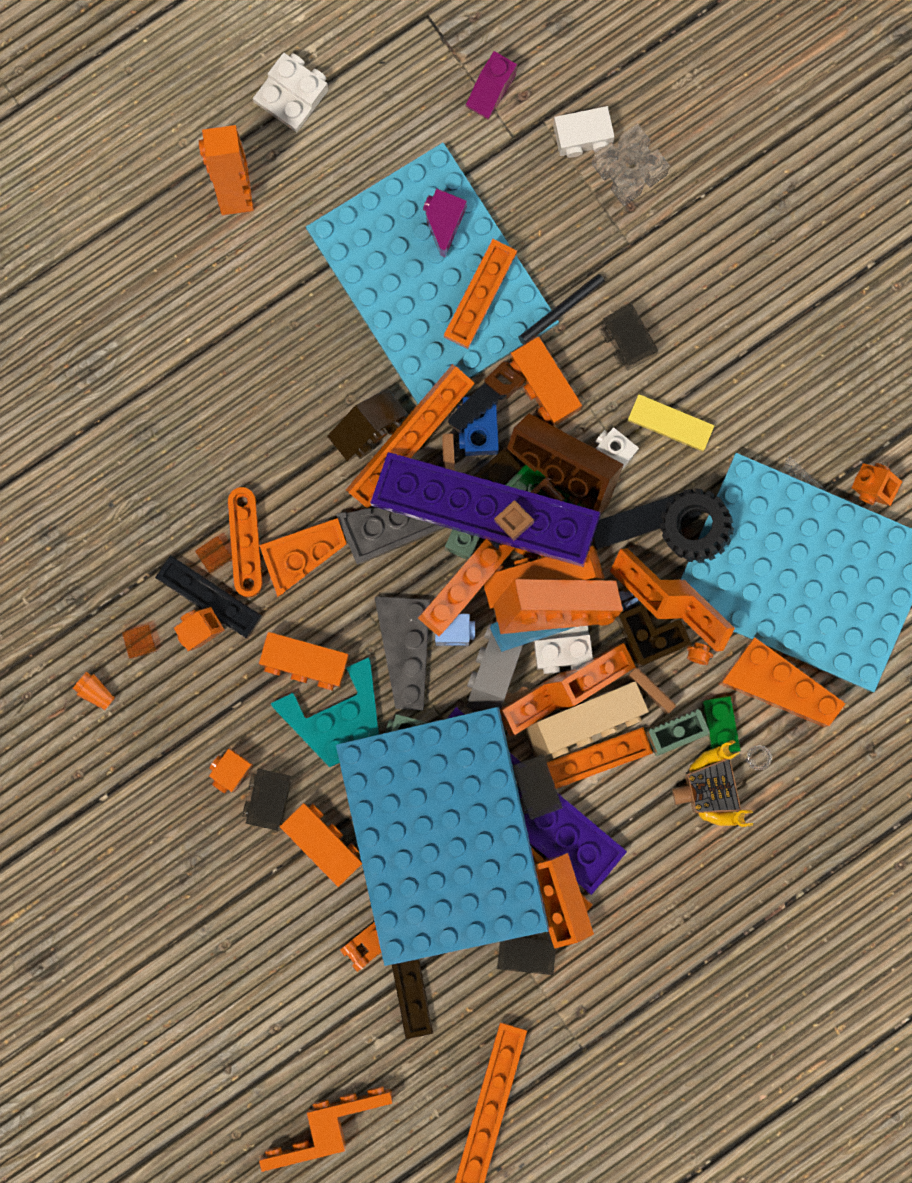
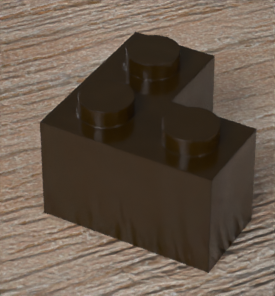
[327,388,408,462]
[616,605,692,668]

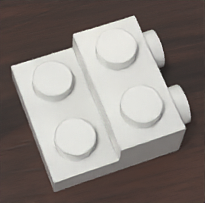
[253,53,328,133]
[534,626,593,674]

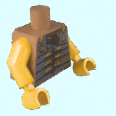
[672,740,754,827]

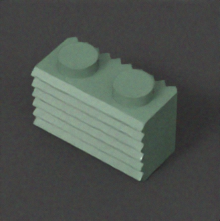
[646,709,710,756]

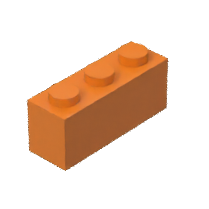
[509,336,582,426]
[259,632,349,691]
[280,803,362,887]
[535,853,594,949]

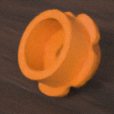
[687,643,714,665]

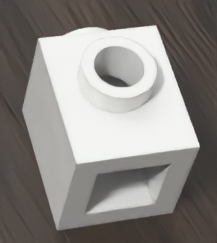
[594,427,639,470]

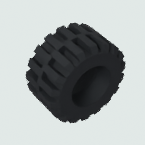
[660,488,734,563]

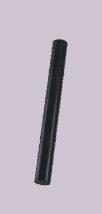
[518,274,605,345]

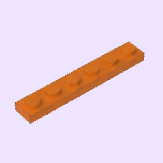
[346,364,475,509]
[418,539,515,637]
[454,1022,527,1183]

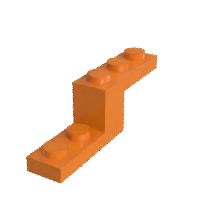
[610,549,735,651]
[500,643,636,736]
[259,1086,393,1172]

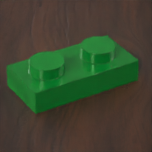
[702,696,741,752]

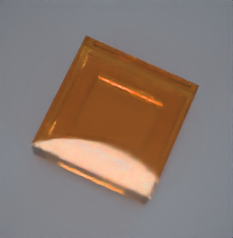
[195,536,232,574]
[122,624,157,659]

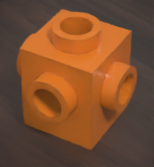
[851,463,902,506]

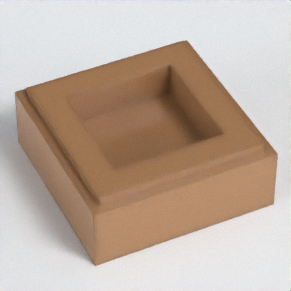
[494,500,534,541]

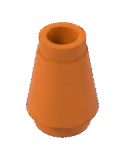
[72,671,115,711]

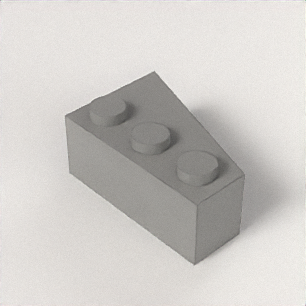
[466,619,523,711]

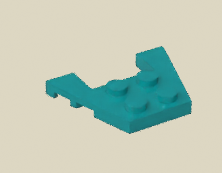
[271,657,379,768]

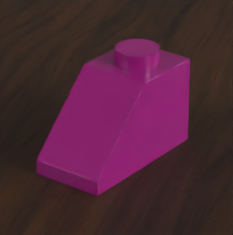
[466,51,517,120]
[423,188,467,257]

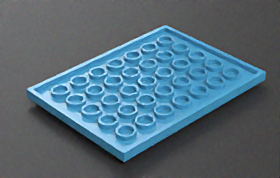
[336,707,550,966]

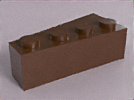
[507,413,624,515]

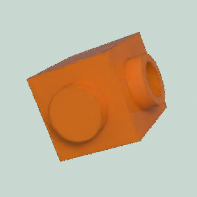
[174,607,225,651]
[209,749,254,793]

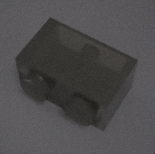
[600,303,658,371]
[512,754,563,820]
[242,769,293,831]
[497,933,556,975]

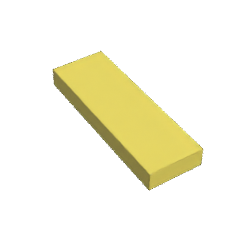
[628,394,714,452]

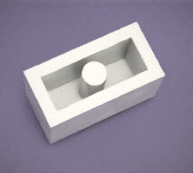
[553,106,615,158]

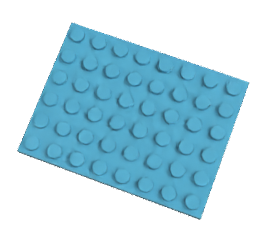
[306,143,559,405]
[680,453,912,692]

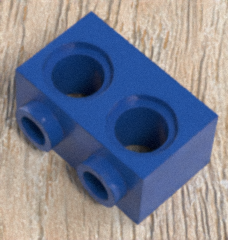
[457,397,499,456]

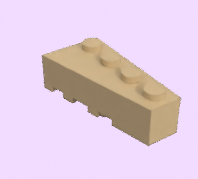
[523,681,649,760]

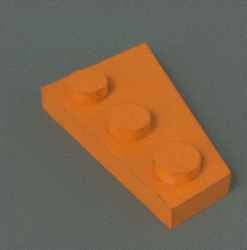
[259,518,347,597]

